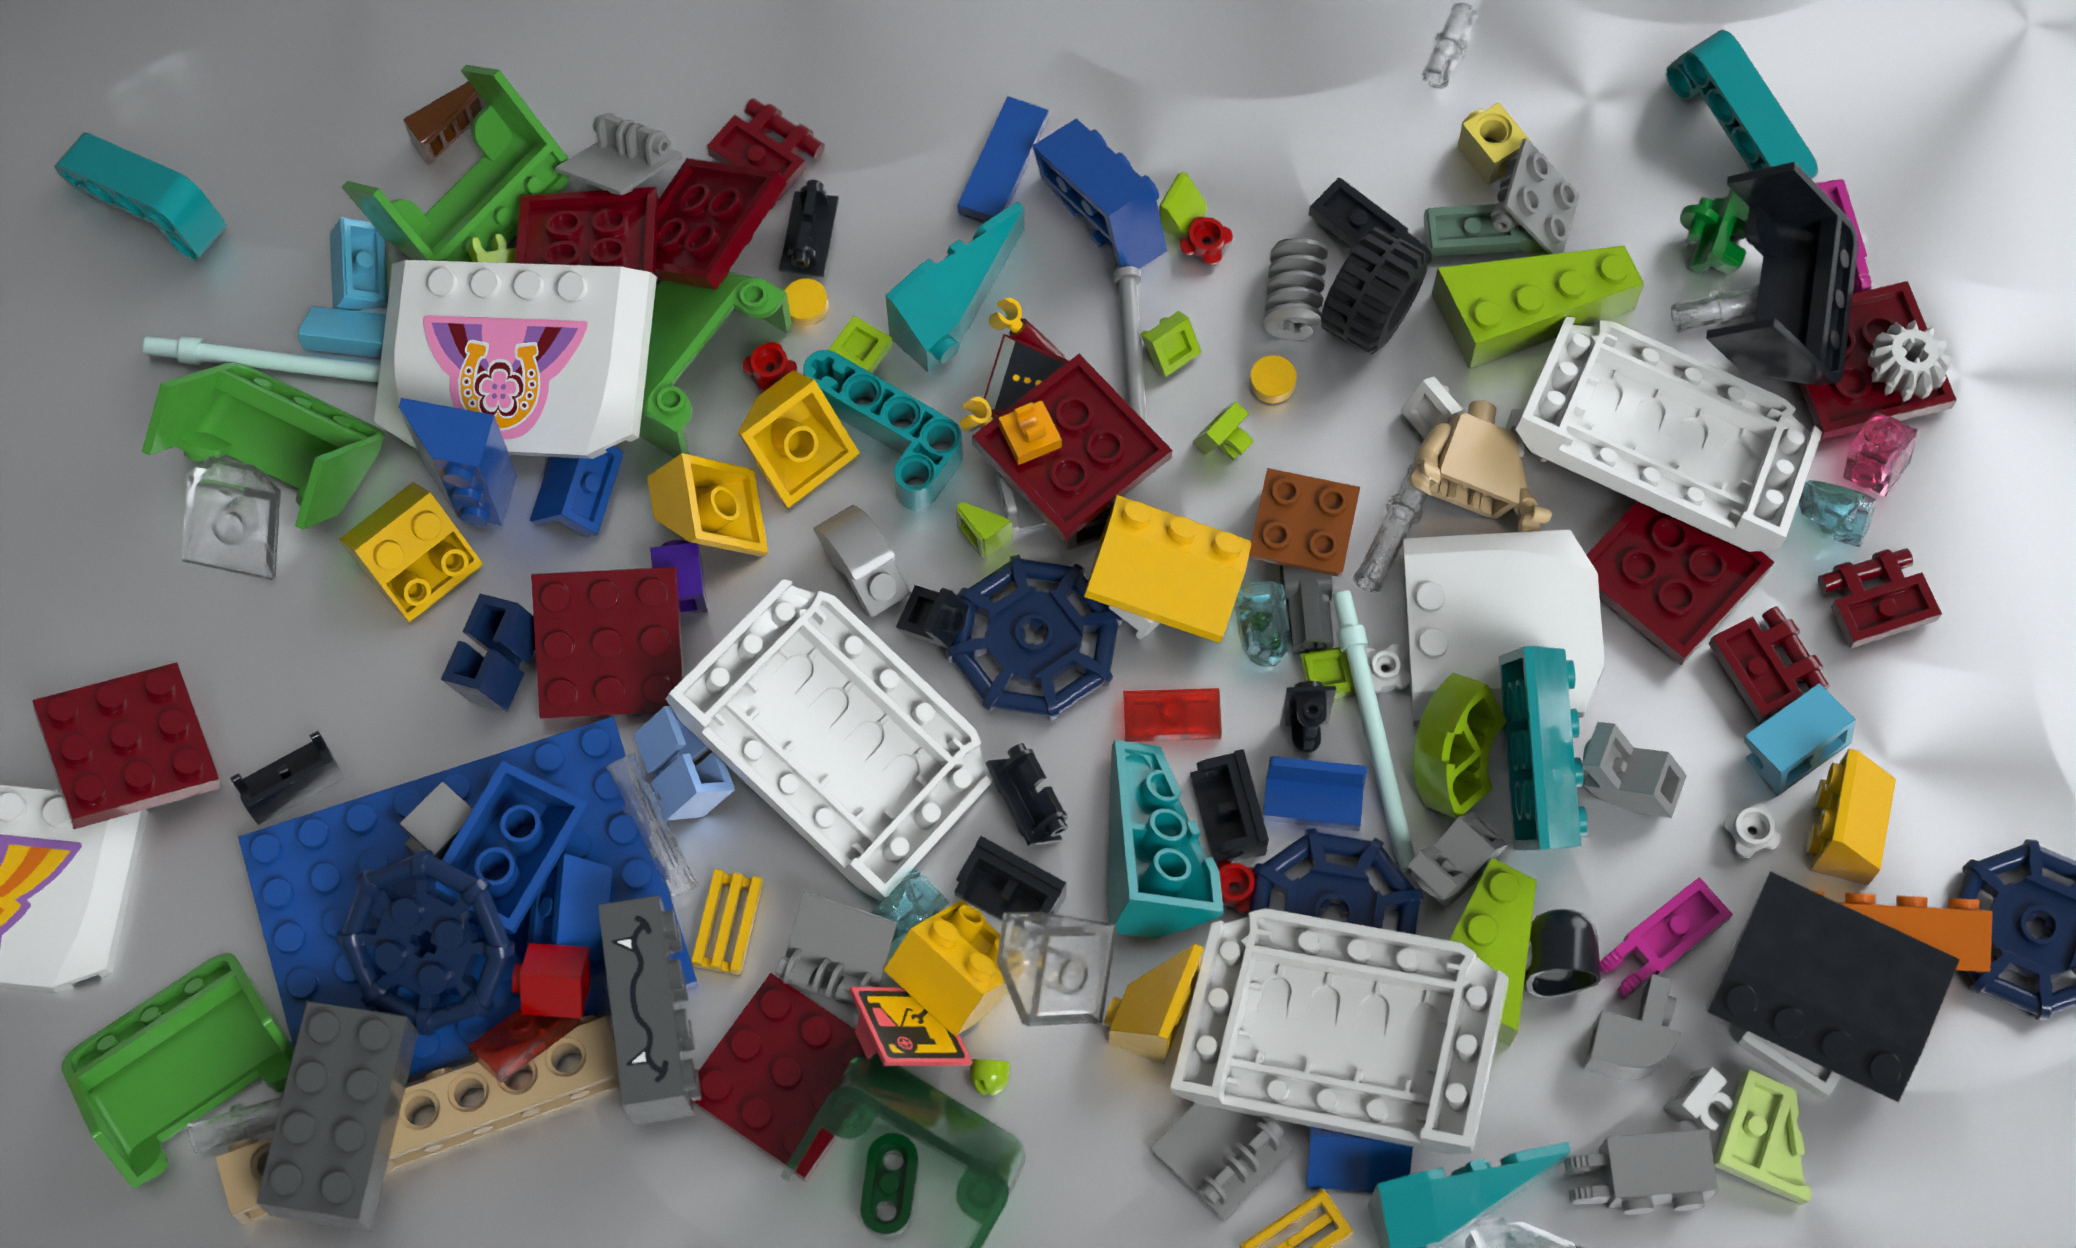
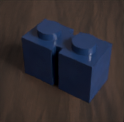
[440,593,535,712]

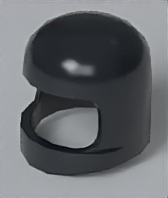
[1525,909,1601,998]

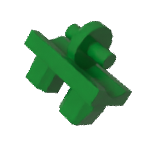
[1680,188,1749,274]

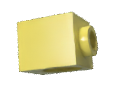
[1457,102,1531,185]

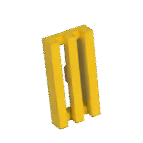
[691,869,764,976]
[1239,1189,1353,1248]

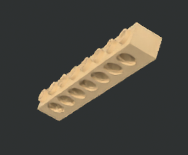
[215,1015,620,1225]

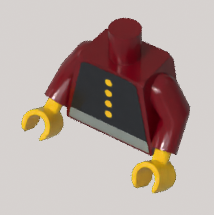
[960,298,1069,432]

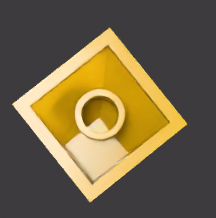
[738,371,860,508]
[647,453,769,557]
[1103,944,1204,1065]

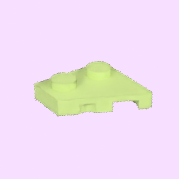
[1714,1069,1811,1205]

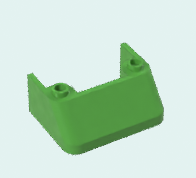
[342,65,570,262]
[142,363,385,530]

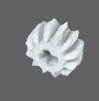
[1868,320,1952,402]

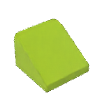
[1159,171,1207,239]
[956,502,1013,559]

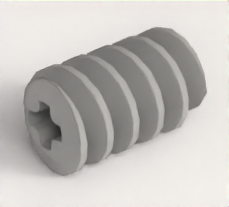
[1263,238,1328,340]

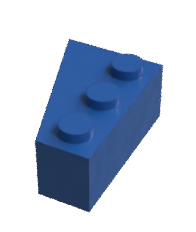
[1032,118,1168,269]

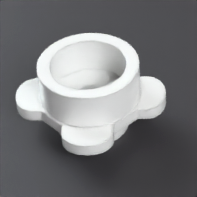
[1365,644,1411,693]
[1723,804,1781,858]

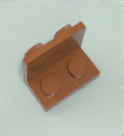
[1249,468,1360,577]

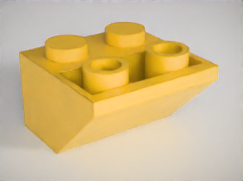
[338,482,483,623]
[1806,749,1896,885]
[883,899,1033,1036]

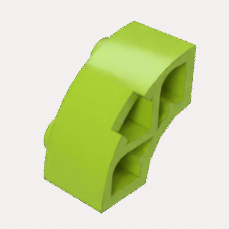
[1413,673,1507,819]

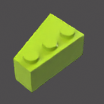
[1449,858,1537,1046]

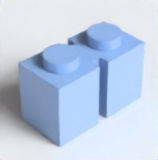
[633,706,735,821]

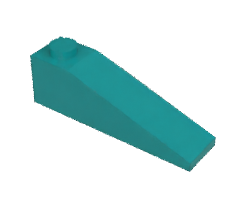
[885,201,1024,372]
[1107,740,1224,939]
[1367,1141,1571,1248]

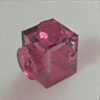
[1843,412,1918,497]

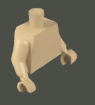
[1408,400,1552,532]

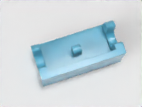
[1744,683,1856,796]

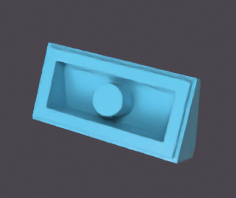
[330,217,388,310]
[298,306,386,358]

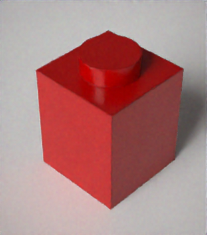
[512,943,591,1019]

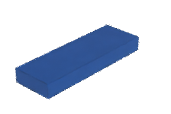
[957,96,1049,222]

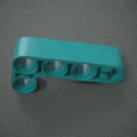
[1666,30,1818,179]
[54,132,227,261]
[803,350,963,510]

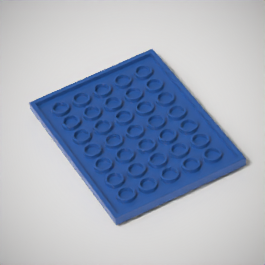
[238,716,699,1083]

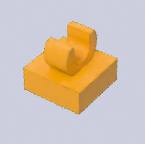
[999,400,1062,465]

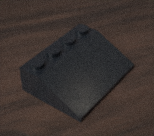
[1706,871,1960,1103]

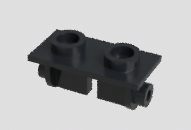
[779,180,839,277]
[1280,681,1336,754]
[985,743,1068,846]

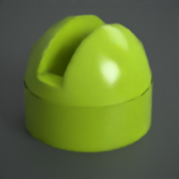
[970,1059,1011,1096]

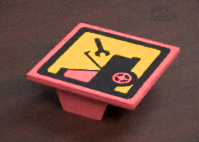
[849,987,972,1066]

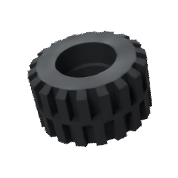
[1321,226,1428,355]

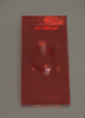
[1123,688,1222,742]
[468,1008,582,1083]

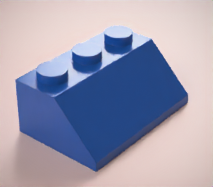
[399,398,517,527]
[435,760,590,934]

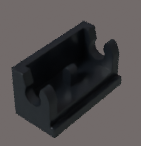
[230,731,345,825]
[1190,749,1269,864]
[954,836,1067,942]

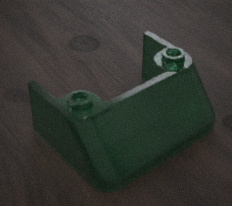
[781,1053,1026,1248]

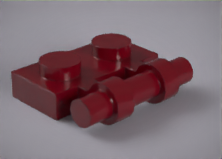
[707,98,825,201]
[1818,548,1942,649]
[1708,606,1830,723]

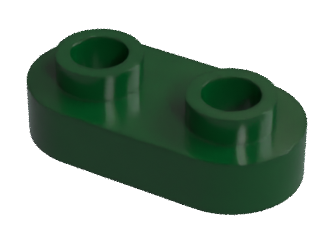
[860,1133,919,1238]

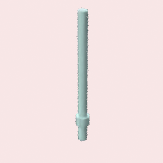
[143,336,380,383]
[1332,591,1415,872]

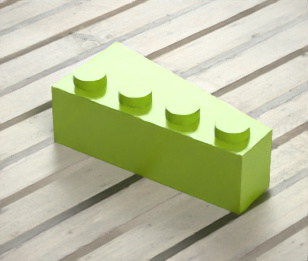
[1432,245,1644,369]

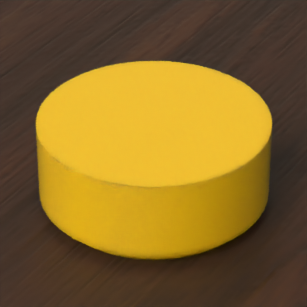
[784,278,829,326]
[1250,355,1297,404]

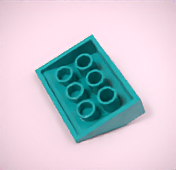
[1499,646,1588,850]

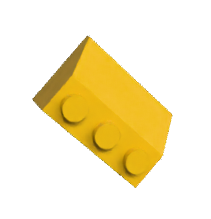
[1084,495,1251,643]

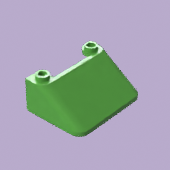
[639,272,792,458]
[61,953,295,1189]

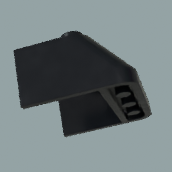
[1706,162,1858,386]

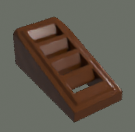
[403,81,487,165]

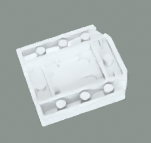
[1403,530,1605,726]

